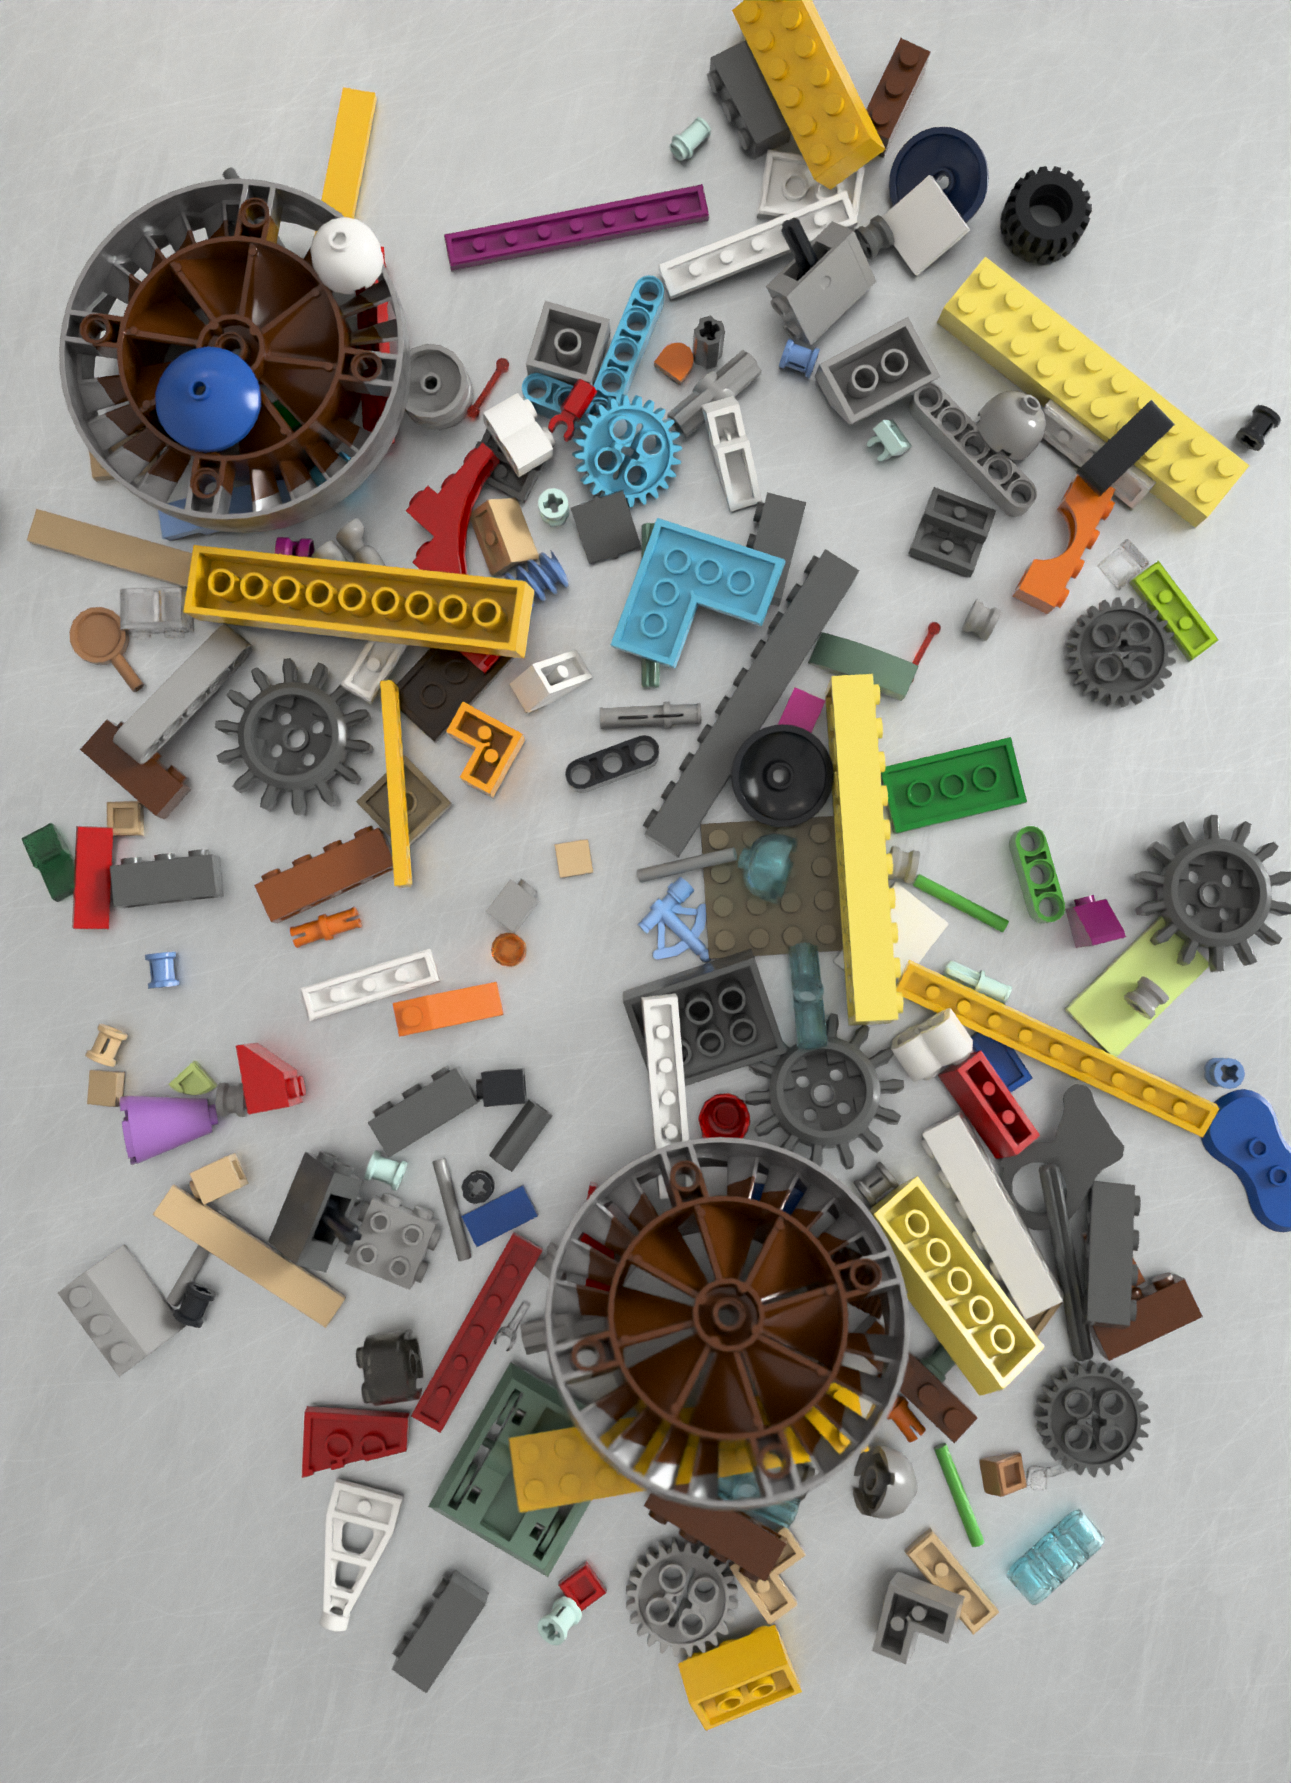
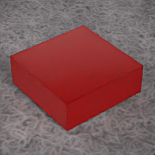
[558,1561,607,1612]

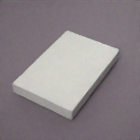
[757,150,865,231]
[832,882,949,984]

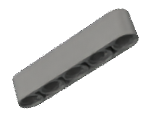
[909,382,1037,517]
[113,624,253,764]

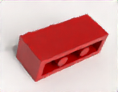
[938,1050,1040,1159]

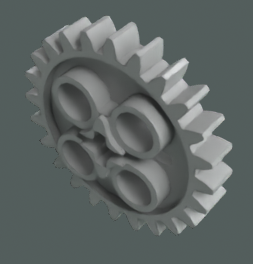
[626,1538,738,1657]

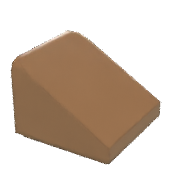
[979,1452,1027,1497]

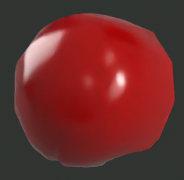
[698,1093,750,1138]

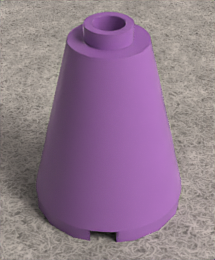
[120,1096,218,1165]

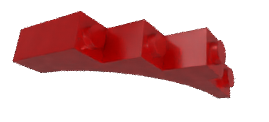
[406,443,500,673]

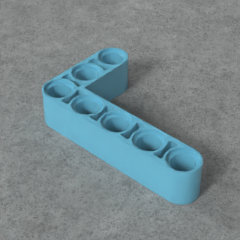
[522,275,664,431]

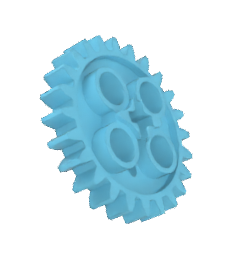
[572,394,682,507]

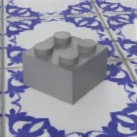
[526,301,610,386]

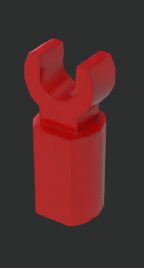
[548,379,597,442]

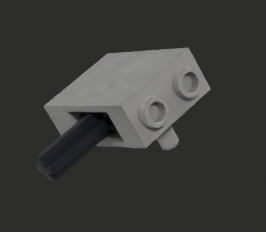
[766,218,876,345]

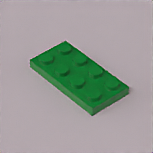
[881,737,1027,834]

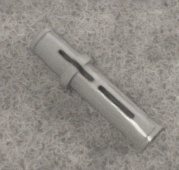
[600,702,701,729]

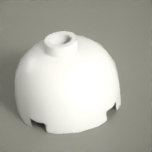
[310,217,384,294]

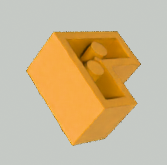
[446,702,525,798]

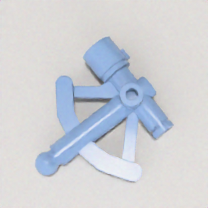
[637,877,711,962]

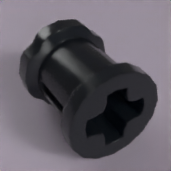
[1236,405,1281,451]
[461,1170,495,1204]
[173,1282,216,1328]

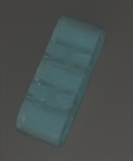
[1007,1509,1105,1605]

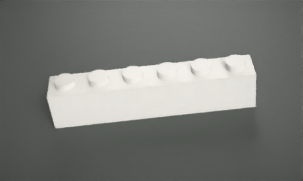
[921,1110,1064,1320]

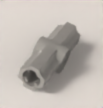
[667,350,762,438]
[520,1314,604,1355]

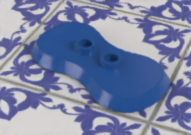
[1201,1089,1291,1233]

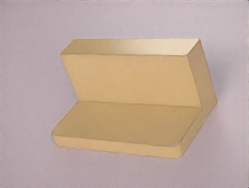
[470,498,539,576]

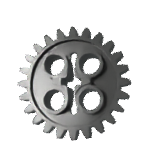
[1064,597,1177,708]
[1035,1360,1150,1477]

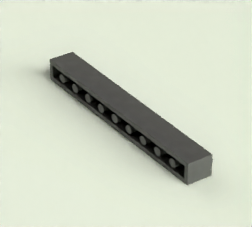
[643,549,860,858]

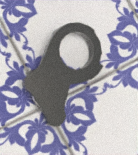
[998,1084,1124,1230]

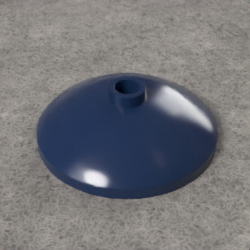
[889,127,989,223]

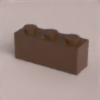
[866,38,931,158]
[80,719,192,819]
[1088,1272,1203,1361]

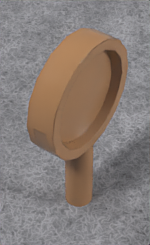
[69,607,144,692]

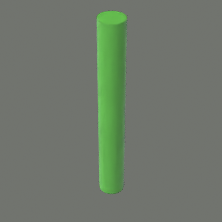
[913,874,1009,933]
[934,1443,985,1547]

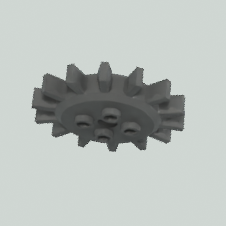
[215,658,373,816]
[1134,815,1291,972]
[745,1013,904,1170]

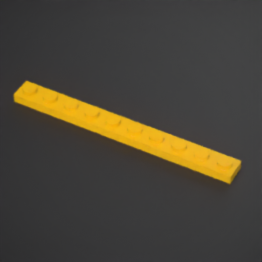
[896,960,1219,1138]

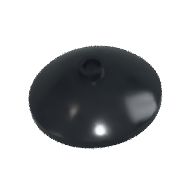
[731,724,834,827]

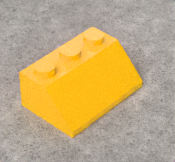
[678,1625,802,1731]

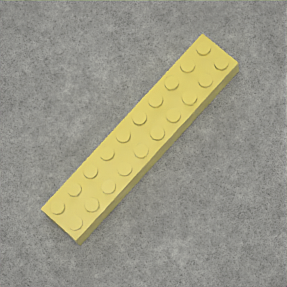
[937,257,1250,528]
[825,674,903,1026]

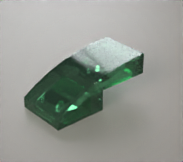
[21,823,75,902]

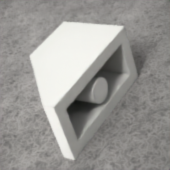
[510,649,593,713]

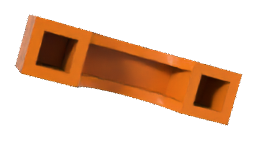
[1012,474,1116,614]

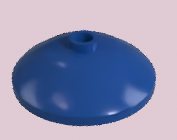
[155,347,261,452]

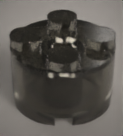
[356,1329,423,1406]

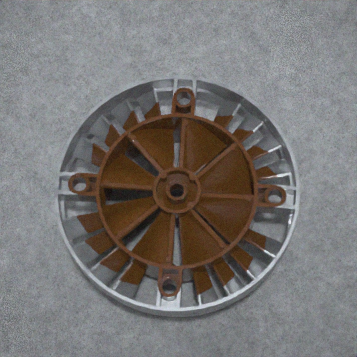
[59,179,411,533]
[544,1137,910,1511]

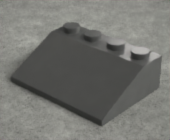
[623,949,787,1086]

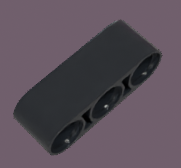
[1076,400,1175,497]
[565,735,659,793]

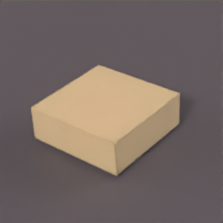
[107,801,144,836]
[555,839,593,878]

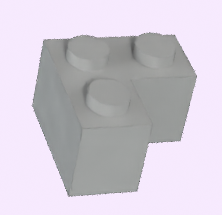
[872,1571,965,1664]

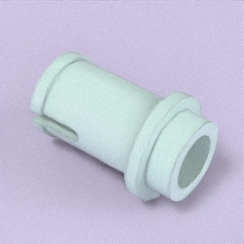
[669,117,711,161]

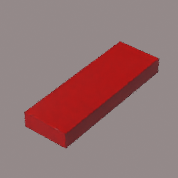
[72,826,113,929]

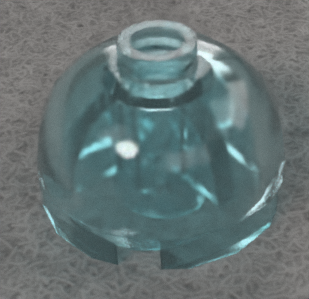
[738,833,798,904]

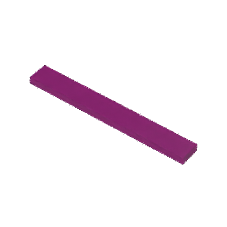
[444,184,709,271]

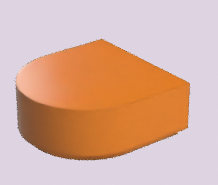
[654,342,694,385]

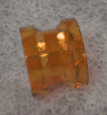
[491,932,527,967]

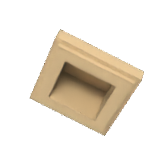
[87,1070,125,1107]

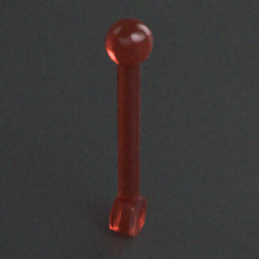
[467,358,509,418]
[912,622,941,682]

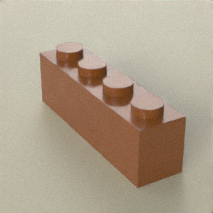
[254,826,393,924]

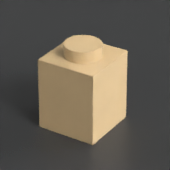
[189,1153,249,1205]

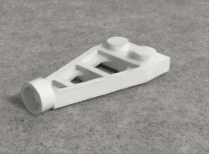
[320,1478,403,1631]

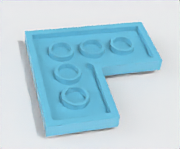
[610,518,785,669]

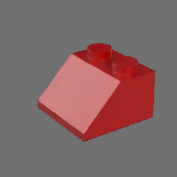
[236,1043,306,1115]

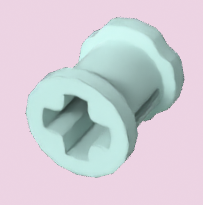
[538,488,569,527]
[364,1150,408,1191]
[537,1596,582,1646]

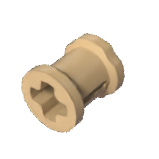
[85,1024,128,1067]

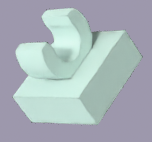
[867,420,912,461]

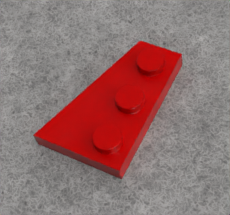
[302,1406,410,1478]

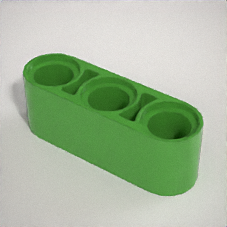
[1009,826,1065,923]

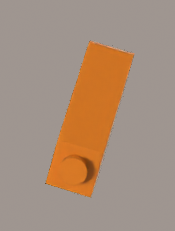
[392,982,504,1037]

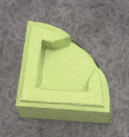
[168,1061,218,1095]

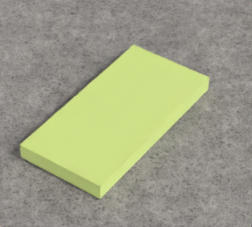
[1064,916,1209,1057]

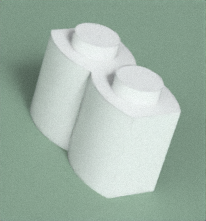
[483,393,555,477]
[891,1008,973,1082]

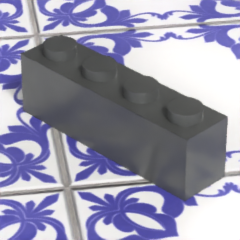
[1082,1181,1141,1329]

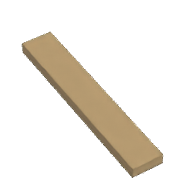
[27,509,192,588]
[153,1184,346,1328]

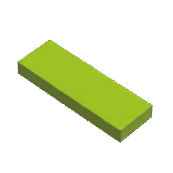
[1129,560,1219,662]

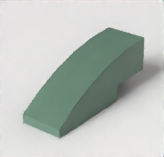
[808,632,919,701]

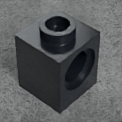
[476,1068,527,1107]

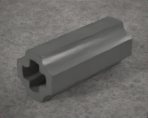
[692,315,725,370]
[489,1099,553,1172]

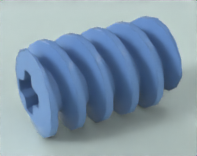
[504,550,569,608]

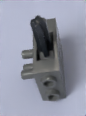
[268,1151,363,1273]

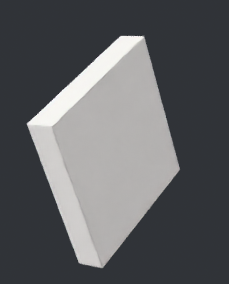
[882,175,970,275]

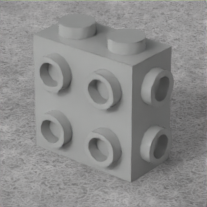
[344,1193,441,1290]

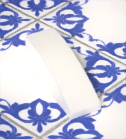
[701,396,762,512]

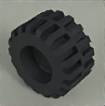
[1000,166,1092,264]

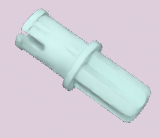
[943,961,1012,1004]

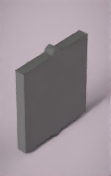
[570,490,641,564]

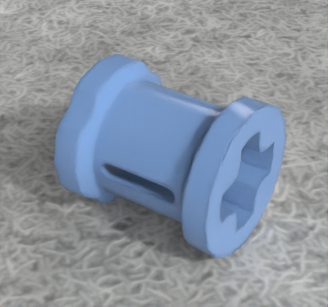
[779,338,820,378]
[145,952,179,989]
[1204,1058,1245,1089]

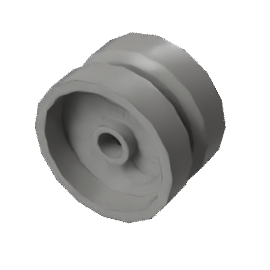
[405,344,473,430]

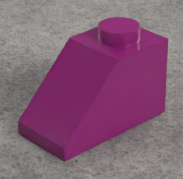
[1065,895,1126,948]

